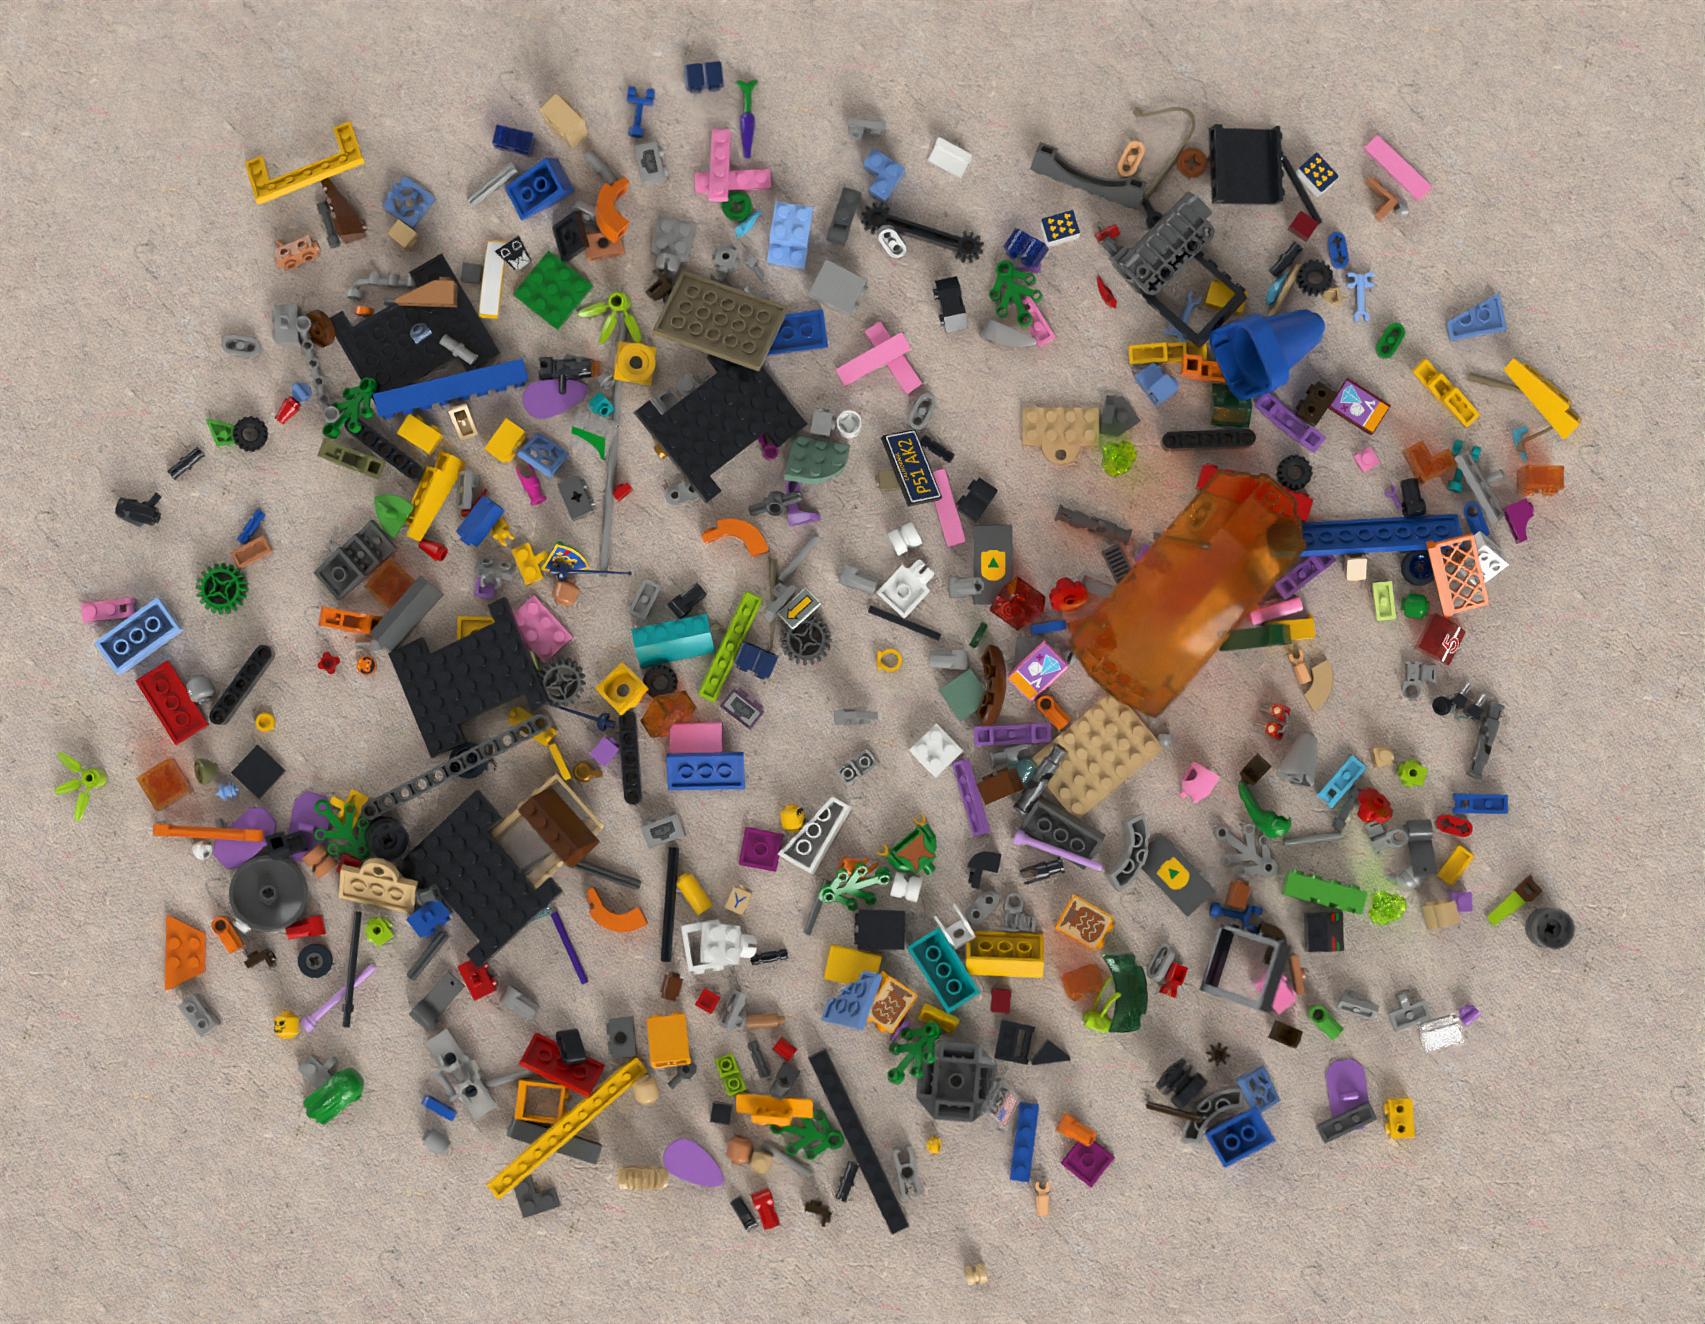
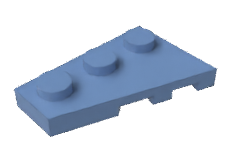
[1446,293,1507,342]

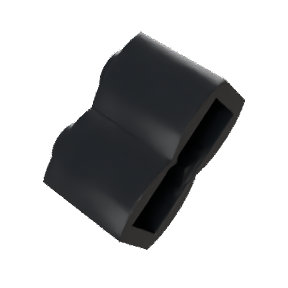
[957,477,998,523]

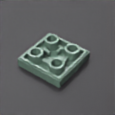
[938,669,986,722]

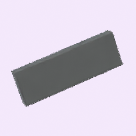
[1316,1101,1377,1144]

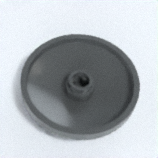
[229,855,308,932]

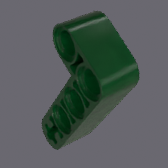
[1218,624,1292,651]

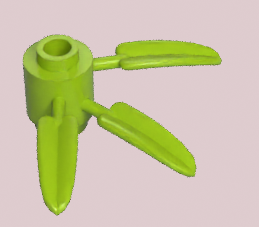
[577,291,642,344]
[54,752,107,822]
[1082,976,1121,1033]

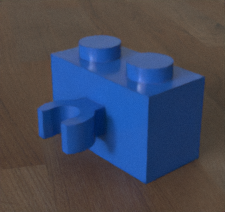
[406,898,453,938]

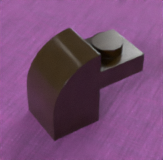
[1256,921,1287,965]

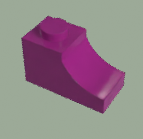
[1502,498,1534,544]

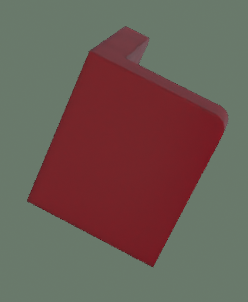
[1287,211,1319,242]
[990,988,1012,1014]

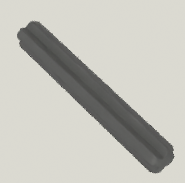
[567,860,641,890]

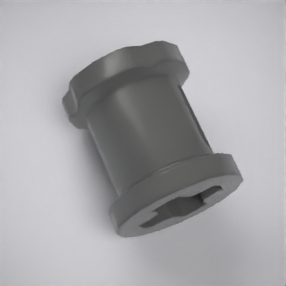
[415,884,441,905]

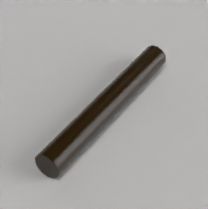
[1146,1101,1203,1123]

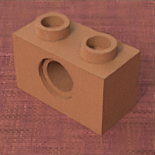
[585,231,625,262]

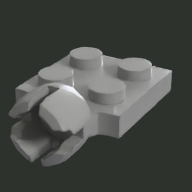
[651,216,696,275]

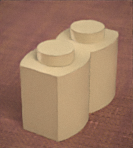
[1421,897,1461,929]

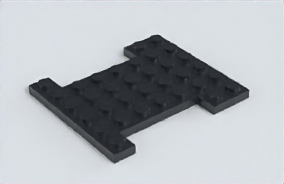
[330,253,500,420]
[634,354,807,503]
[388,597,551,758]
[395,790,564,969]

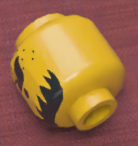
[780,803,806,833]

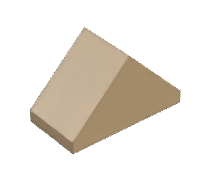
[448,403,479,440]

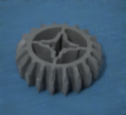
[780,615,832,666]
[538,656,586,708]

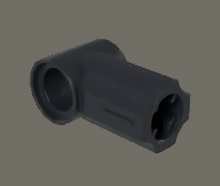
[1400,478,1426,518]
[667,582,707,619]

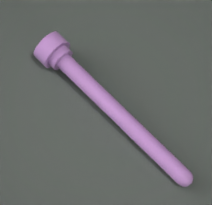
[1013,829,1103,870]
[299,964,376,1032]

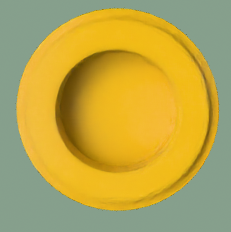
[255,713,276,732]

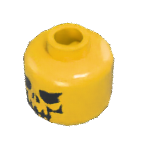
[274,1011,299,1039]

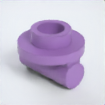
[1459,1005,1481,1026]

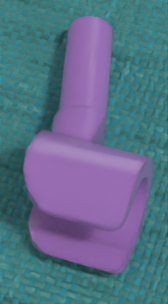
[1015,261,1041,273]
[1384,485,1403,511]
[890,1016,910,1042]

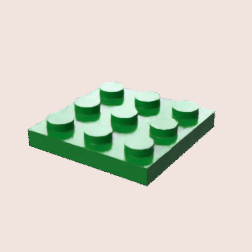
[513,250,593,331]

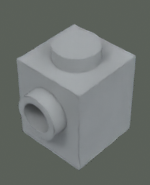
[811,408,836,438]

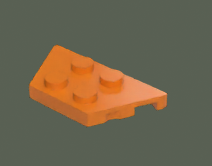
[165,915,206,990]

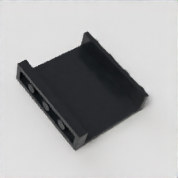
[1209,124,1285,205]

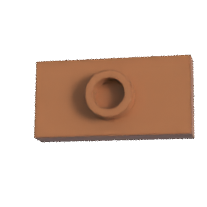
[230,534,274,570]
[1288,954,1305,995]

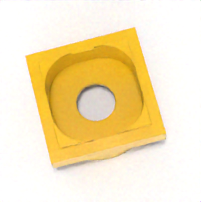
[613,341,656,386]
[595,662,649,716]

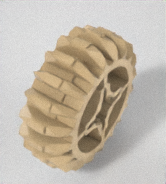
[616,1166,669,1190]

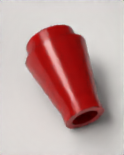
[274,396,301,425]
[418,538,448,562]

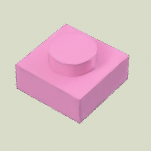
[1353,446,1380,473]

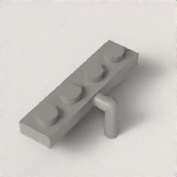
[1455,449,1505,524]

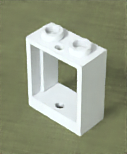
[681,919,728,975]

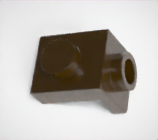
[645,269,672,302]
[1239,753,1272,787]
[244,949,277,968]
[1268,1020,1303,1049]
[805,1199,832,1227]

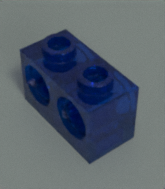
[492,125,536,157]

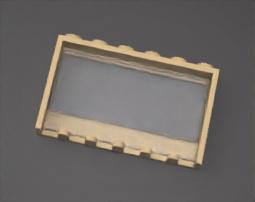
[490,773,605,888]

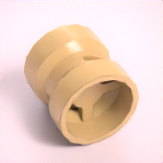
[965,1263,987,1285]

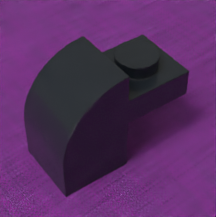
[265,831,308,860]
[967,851,1002,889]

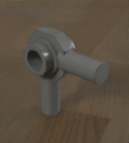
[668,1060,697,1089]

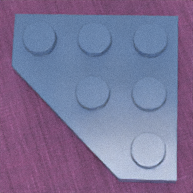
[821,971,882,1031]

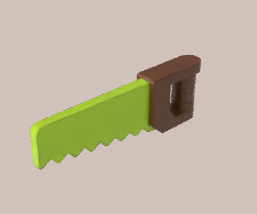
[1486,875,1543,927]

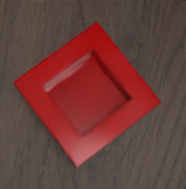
[612,483,633,502]
[336,853,362,873]
[695,988,721,1014]

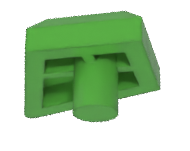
[206,419,235,446]

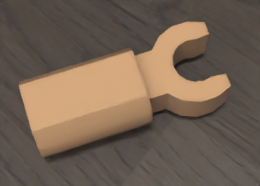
[1288,650,1312,685]
[1035,1181,1050,1215]

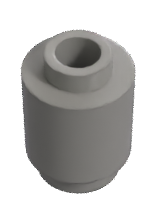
[422,1128,451,1155]

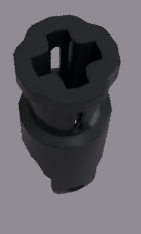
[1019,857,1065,885]

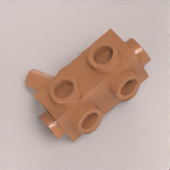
[274,235,321,271]

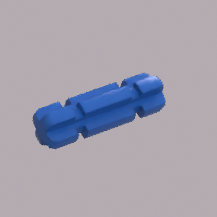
[237,509,265,544]

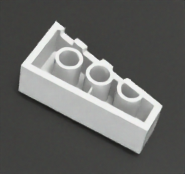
[778,797,852,874]

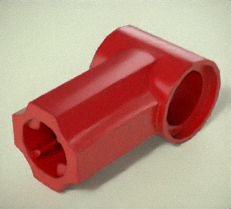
[285,915,326,940]
[751,1188,780,1230]

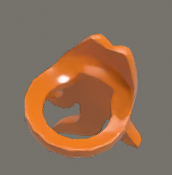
[837,856,879,880]

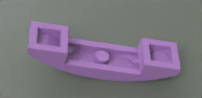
[1254,393,1326,453]
[1274,555,1337,600]
[973,723,1051,746]

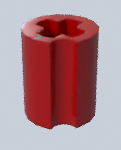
[772,1036,797,1062]

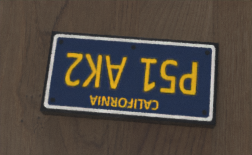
[881,429,942,507]

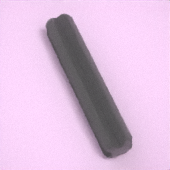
[407,931,449,981]

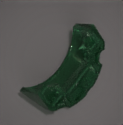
[1103,953,1148,1033]

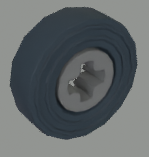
[298,944,333,978]

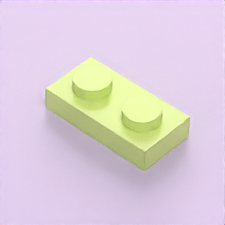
[1371,581,1396,622]

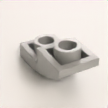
[836,748,880,786]

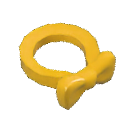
[876,649,902,672]

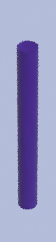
[550,912,589,984]

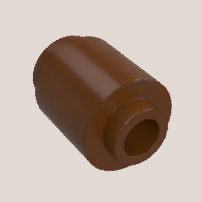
[660,971,683,1001]

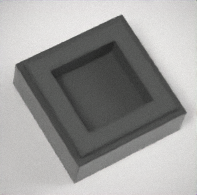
[461,262,483,284]

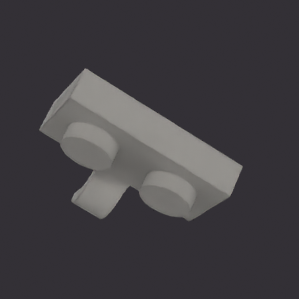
[1387,992,1431,1032]
[298,1055,338,1089]

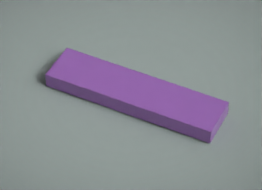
[952,758,990,837]

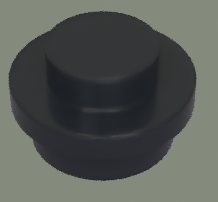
[1432,696,1452,715]

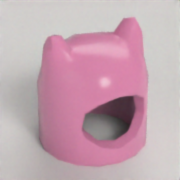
[1181,762,1219,803]

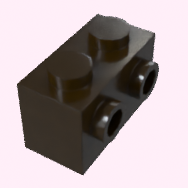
[1295,381,1338,427]

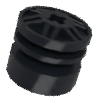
[364,816,410,862]
[1155,1058,1208,1110]

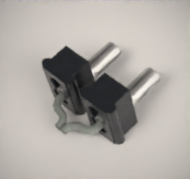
[1449,682,1488,721]

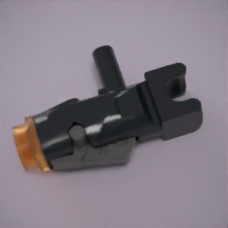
[538,354,600,394]

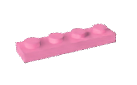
[709,129,731,201]
[694,169,771,194]

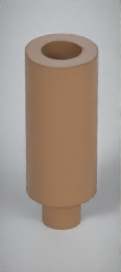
[747,1013,785,1029]

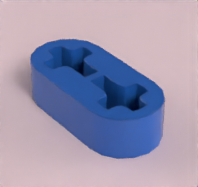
[1327,232,1349,269]
[1030,620,1067,636]
[421,1094,458,1121]

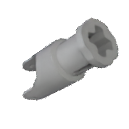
[989,744,1033,768]

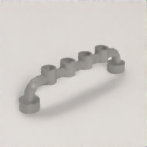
[346,272,418,300]
[295,316,339,423]

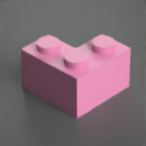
[1252,970,1297,1014]

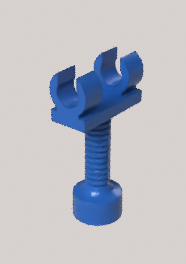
[627,86,655,138]
[1209,901,1263,934]

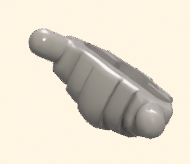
[1386,866,1427,890]

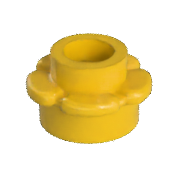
[927,1135,941,1154]

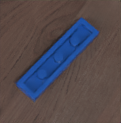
[1010,1102,1039,1182]

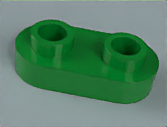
[1375,323,1405,359]

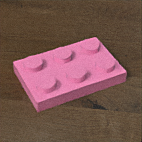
[514,596,573,663]

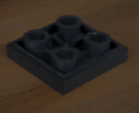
[231,745,286,799]

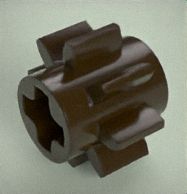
[1206,1042,1231,1067]

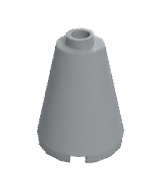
[1276,731,1317,787]

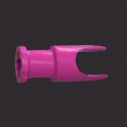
[515,462,547,506]

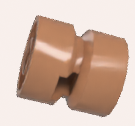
[301,843,338,879]

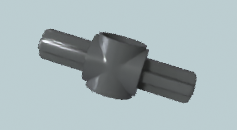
[748,491,803,516]

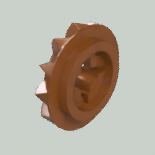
[1177,148,1207,178]

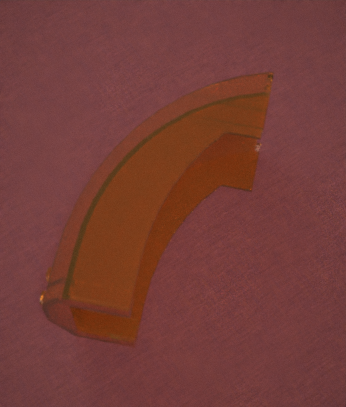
[1067,470,1307,719]

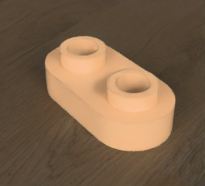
[1117,141,1145,178]

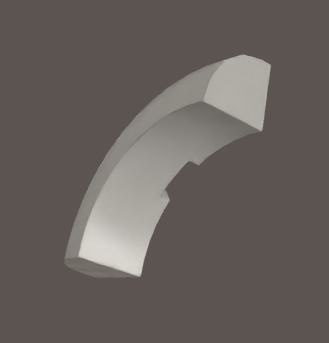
[1104,813,1149,892]
[1181,1088,1244,1145]

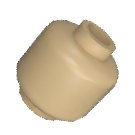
[632,1075,659,1105]

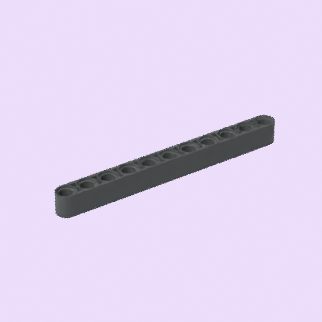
[361,714,552,820]

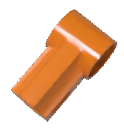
[1036,695,1071,731]
[211,916,245,954]
[1055,1113,1097,1147]

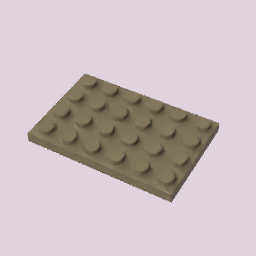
[653,270,788,371]

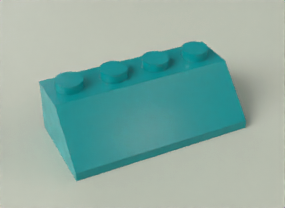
[631,614,715,668]
[906,927,980,1013]

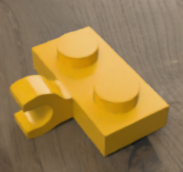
[511,542,549,585]
[329,789,370,831]

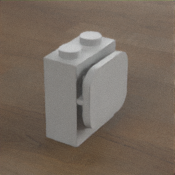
[809,260,868,317]

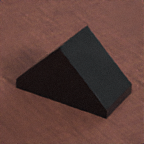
[1031,1039,1071,1066]

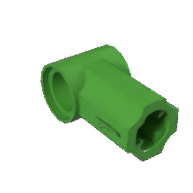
[1306,1004,1344,1040]

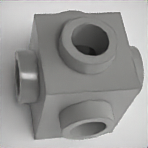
[712,244,741,273]

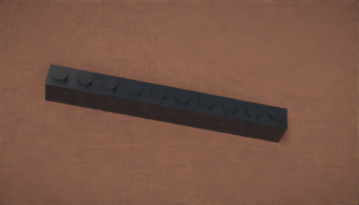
[808,1048,909,1235]

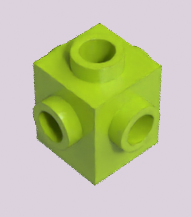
[1396,759,1428,788]
[364,916,396,947]

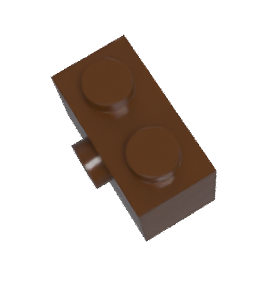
[976,767,1025,805]

